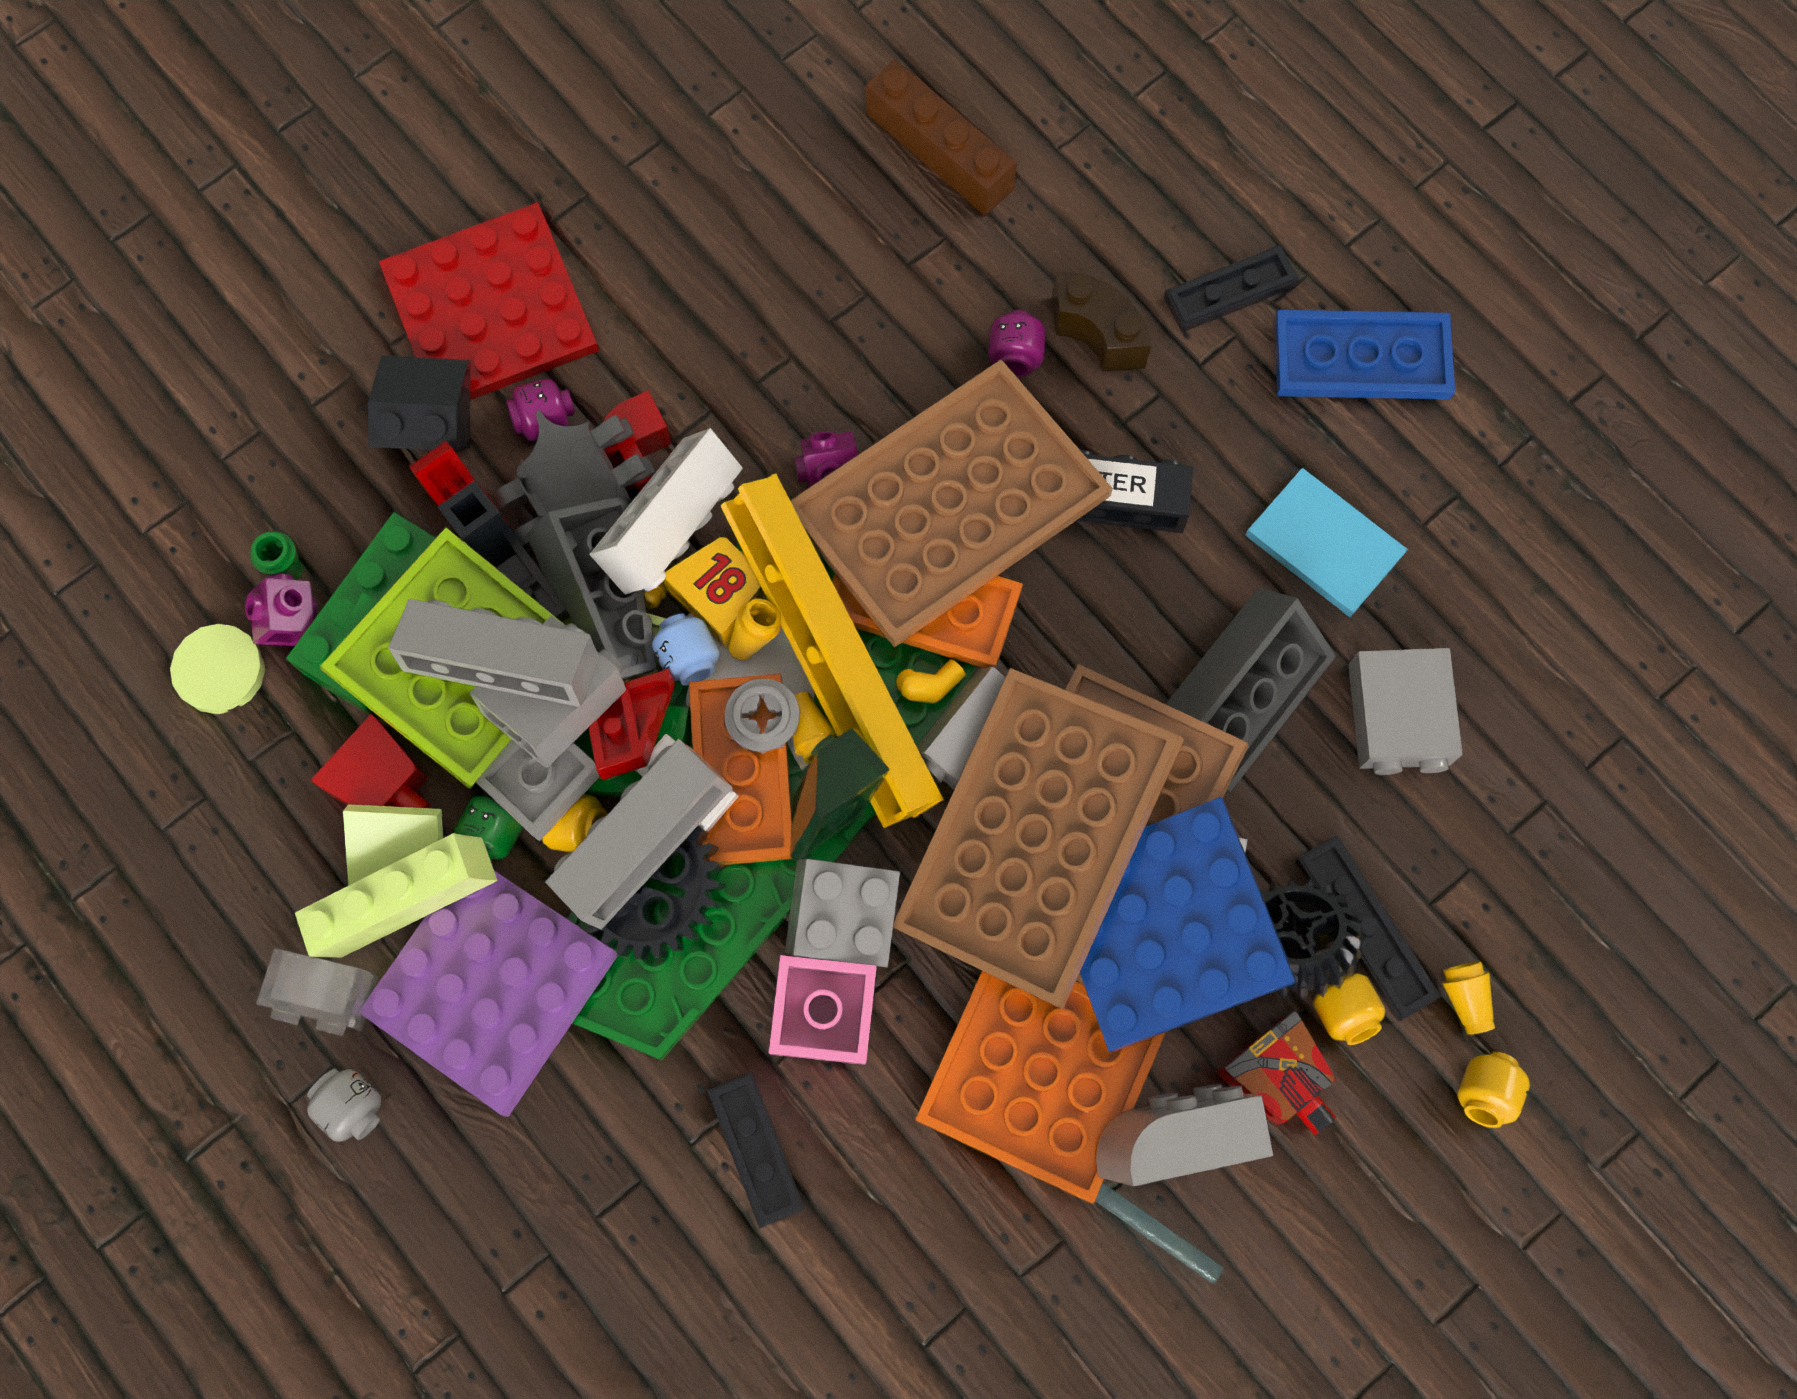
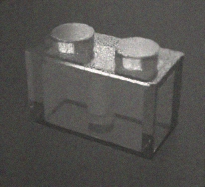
[256,948,378,1036]

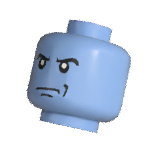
[652,614,720,685]

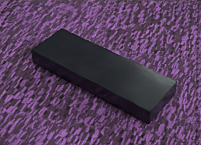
[1164,245,1299,333]
[707,1072,806,1229]

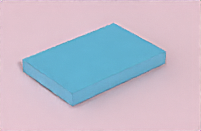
[1245,468,1408,617]

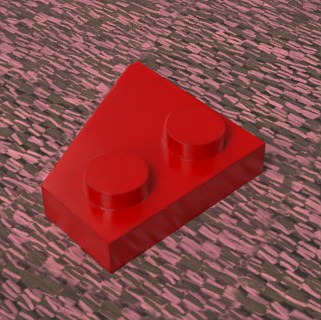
[589,669,675,780]

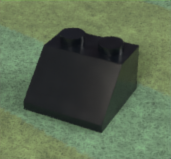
[368,356,471,451]

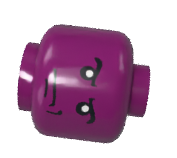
[988,310,1046,378]
[506,379,575,441]

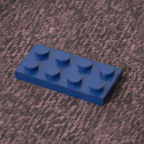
[1274,310,1455,399]

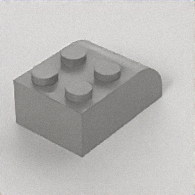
[1096,1084,1273,1186]

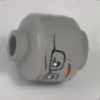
[307,1069,381,1142]

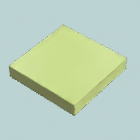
[343,804,443,886]

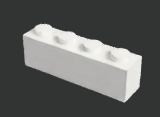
[589,428,743,594]

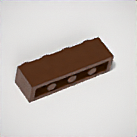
[866,59,1017,216]

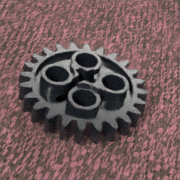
[585,827,725,960]

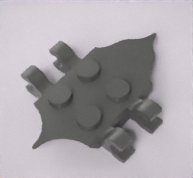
[493,410,656,548]

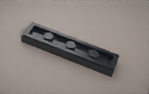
[1295,835,1441,1022]

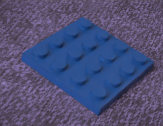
[1080,797,1297,1052]

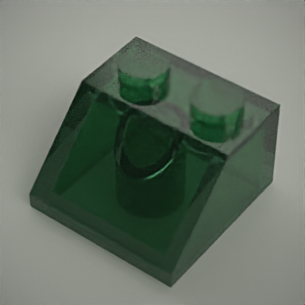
[790,728,890,863]

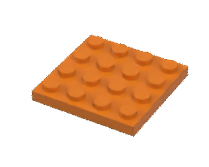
[915,971,1166,1204]

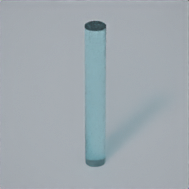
[1095,1183,1224,1284]

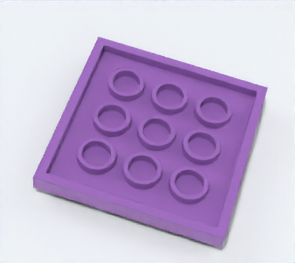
[358,871,618,1117]

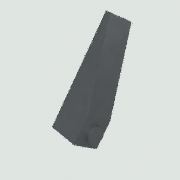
[527,495,657,680]

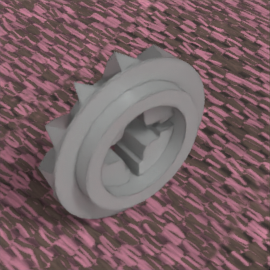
[724,679,800,754]

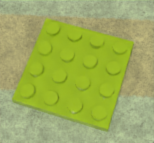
[320,528,566,789]

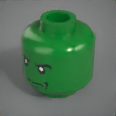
[453,795,523,861]

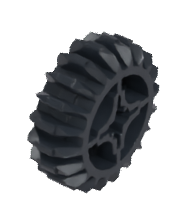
[1260,877,1364,1001]

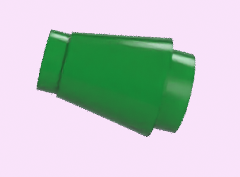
[250,532,303,580]

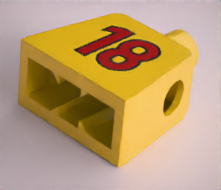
[664,537,767,649]

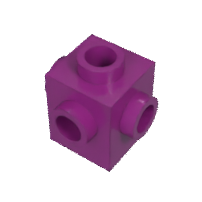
[794,431,858,488]
[245,574,317,646]

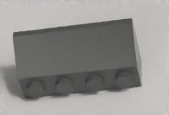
[1166,587,1336,792]

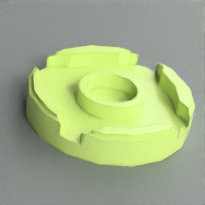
[170,624,266,714]

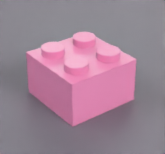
[769,955,877,1065]

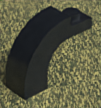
[437,481,570,622]

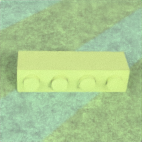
[295,833,497,958]

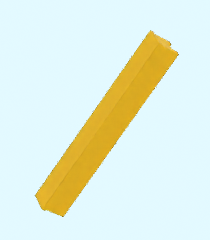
[721,474,944,828]

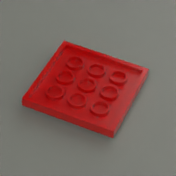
[379,202,599,400]

